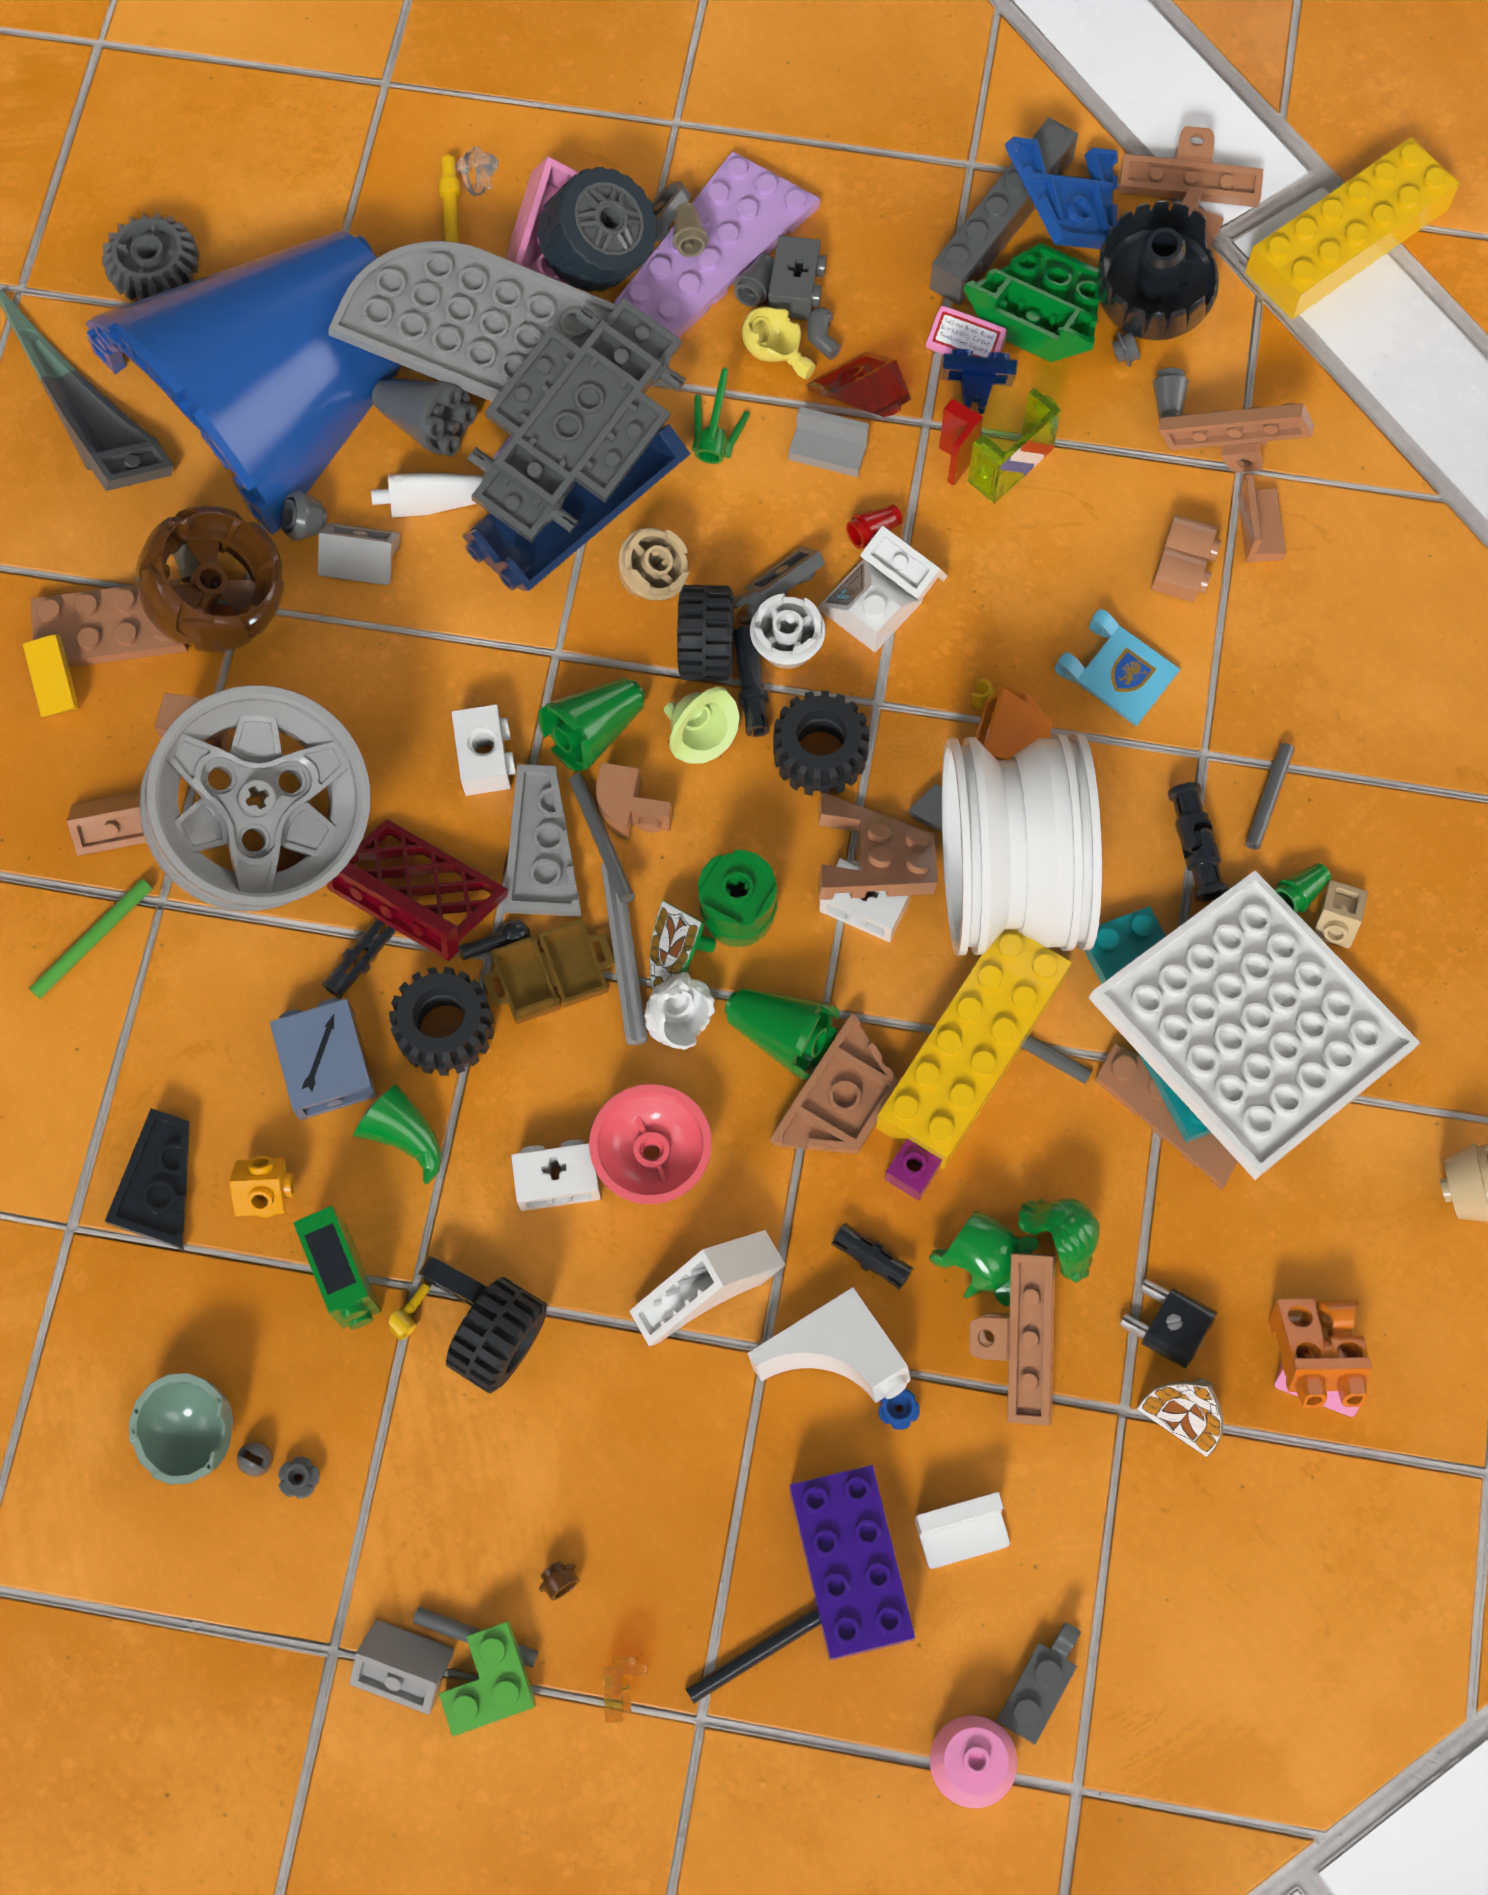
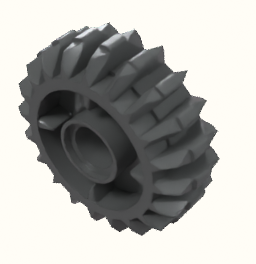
[102,212,199,301]

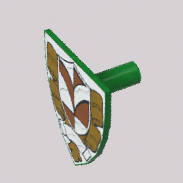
[649,900,716,990]

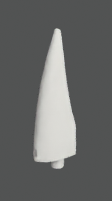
[371,473,484,518]

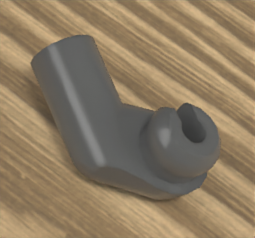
[807,308,841,360]

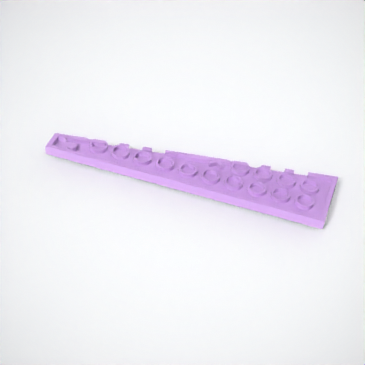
[493,151,820,459]

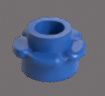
[878,1389,920,1430]

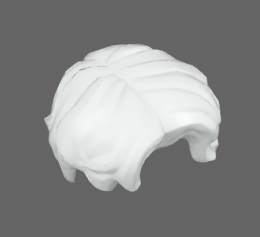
[644,972,715,1050]

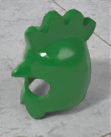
[929,1211,1039,1306]

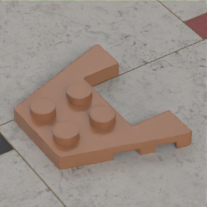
[818,793,937,900]

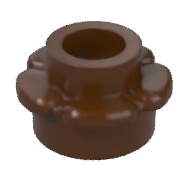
[539,1561,580,1601]

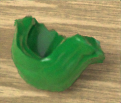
[1018,1198,1100,1282]

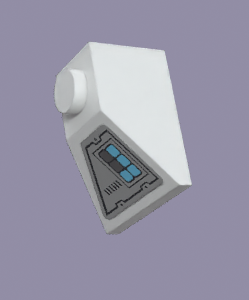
[818,559,923,652]

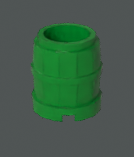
[698,849,777,947]

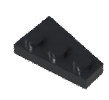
[105,1108,190,1250]

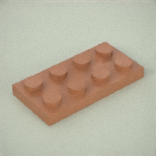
[31,579,187,667]

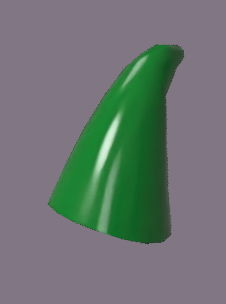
[352,1084,442,1184]

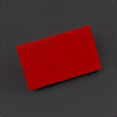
[939,399,983,486]

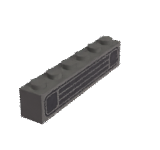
[930,117,1078,306]

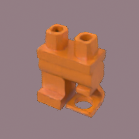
[1269,1298,1372,1408]

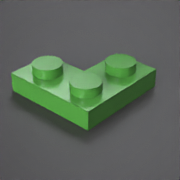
[439,1620,537,1737]

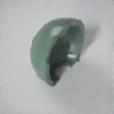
[129,1373,233,1485]

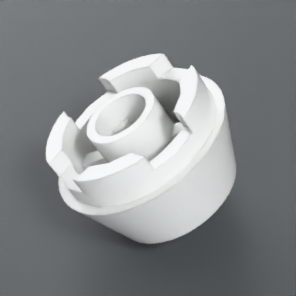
[750,594,825,669]

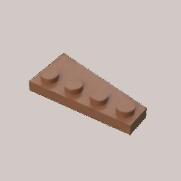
[1095,1044,1238,1191]

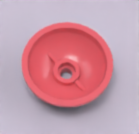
[589,1084,712,1205]

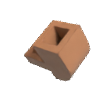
[596,763,673,839]

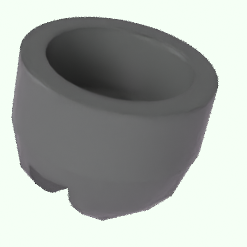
[237,1441,273,1477]

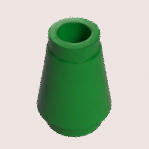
[1275,863,1331,913]

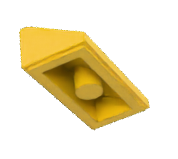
[23,634,79,718]

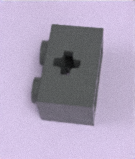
[768,235,826,320]

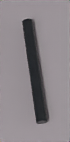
[685,1607,820,1704]

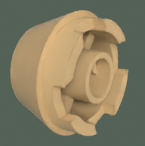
[618,528,689,601]
[1440,1143,1488,1223]

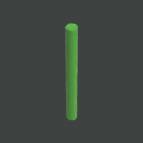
[28,878,153,999]

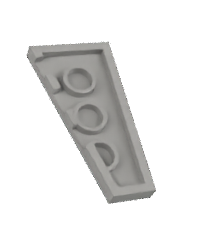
[503,764,582,917]

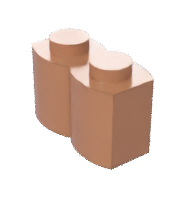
[1151,515,1221,603]

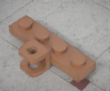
[1118,126,1264,208]
[1158,403,1314,472]
[969,1253,1056,1426]

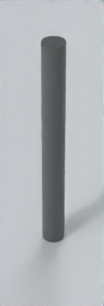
[569,773,635,903]

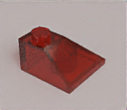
[806,352,912,417]

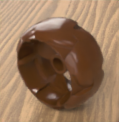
[135,505,284,653]

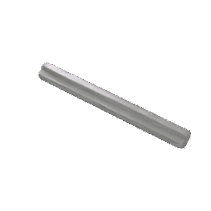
[601,861,647,1046]

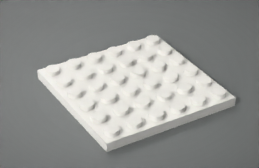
[1088,871,1420,1180]

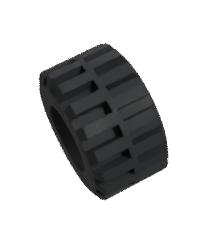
[677,585,734,681]
[773,690,870,796]
[389,967,494,1076]
[446,1277,547,1393]

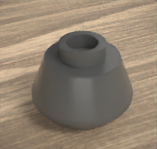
[281,490,327,541]

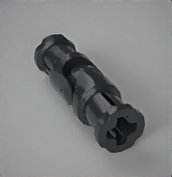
[1168,782,1229,902]

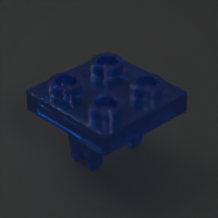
[941,349,1018,414]

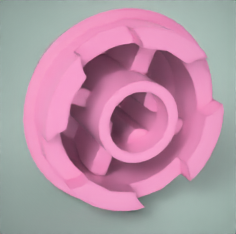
[930,1715,1018,1808]

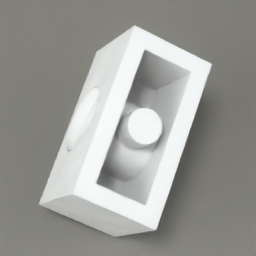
[451,705,516,796]

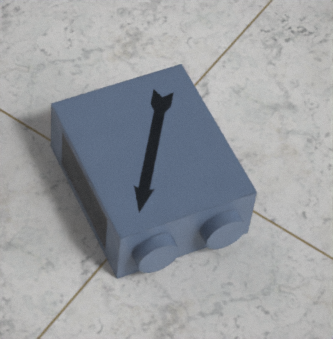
[270,998,377,1120]

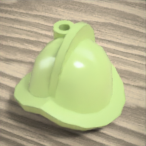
[664,686,739,764]

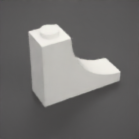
[629,1230,786,1346]
[747,1287,911,1403]

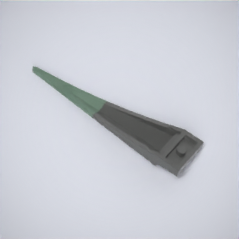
[0,290,174,491]

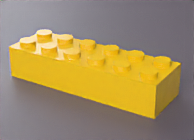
[1245,137,1460,320]
[876,929,1072,1170]

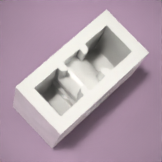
[820,858,911,943]
[511,1140,601,1211]

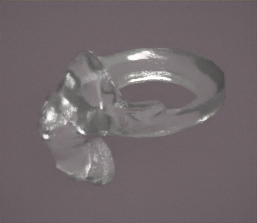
[456,146,499,196]

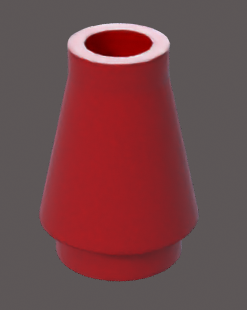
[846,504,903,549]

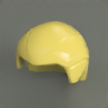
[742,307,816,380]

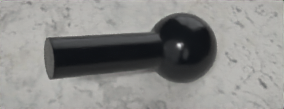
[458,920,531,961]

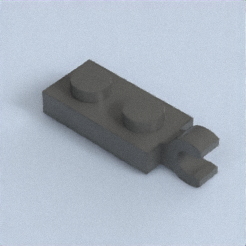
[733,546,826,625]
[996,1623,1081,1745]

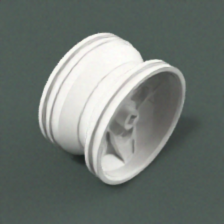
[942,732,1102,956]

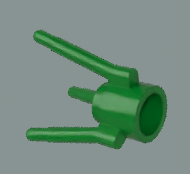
[692,367,750,464]

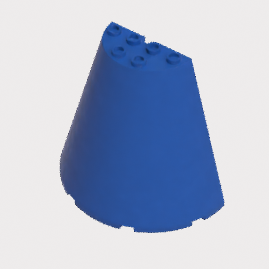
[86,230,402,535]

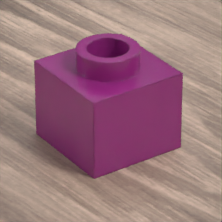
[885,1139,942,1201]

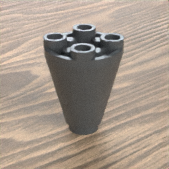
[372,379,477,456]

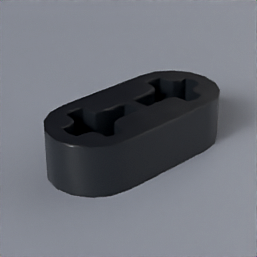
[418,1256,487,1306]

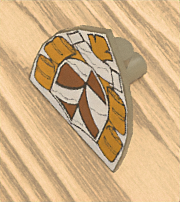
[1137,1379,1224,1458]

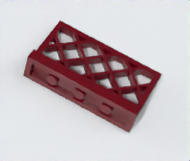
[327,819,508,961]

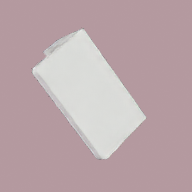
[860,526,947,601]
[914,1492,1010,1569]

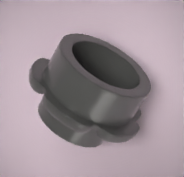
[1112,332,1140,366]
[278,1456,320,1499]

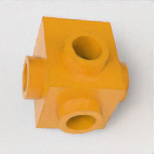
[229,1156,295,1218]

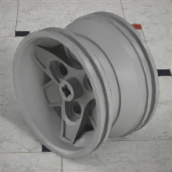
[139,686,370,911]

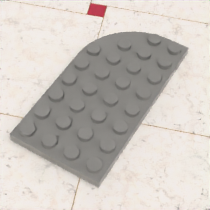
[329,241,617,402]

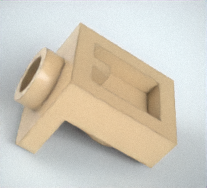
[1314,880,1368,948]

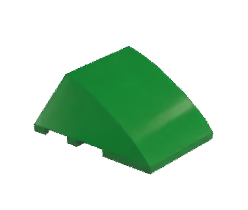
[963,243,1100,362]

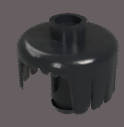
[1097,201,1219,341]

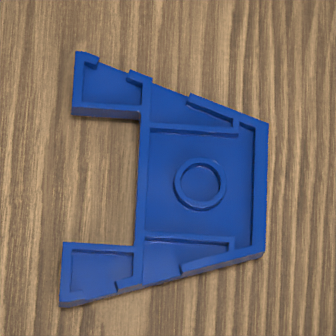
[1005,136,1118,249]

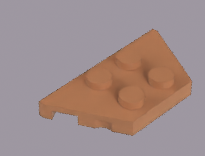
[770,1013,899,1154]

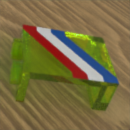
[968,388,1061,504]

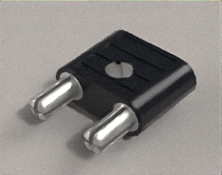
[1120,1279,1218,1369]

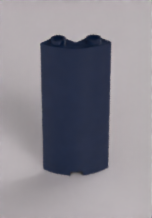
[462,424,691,591]

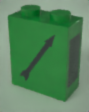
[293,1205,381,1329]

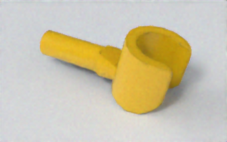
[389,1283,430,1341]

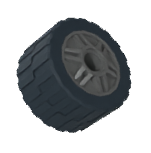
[537,167,658,292]

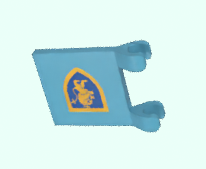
[1054,609,1180,726]

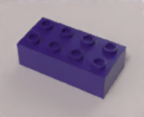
[789,1465,915,1661]

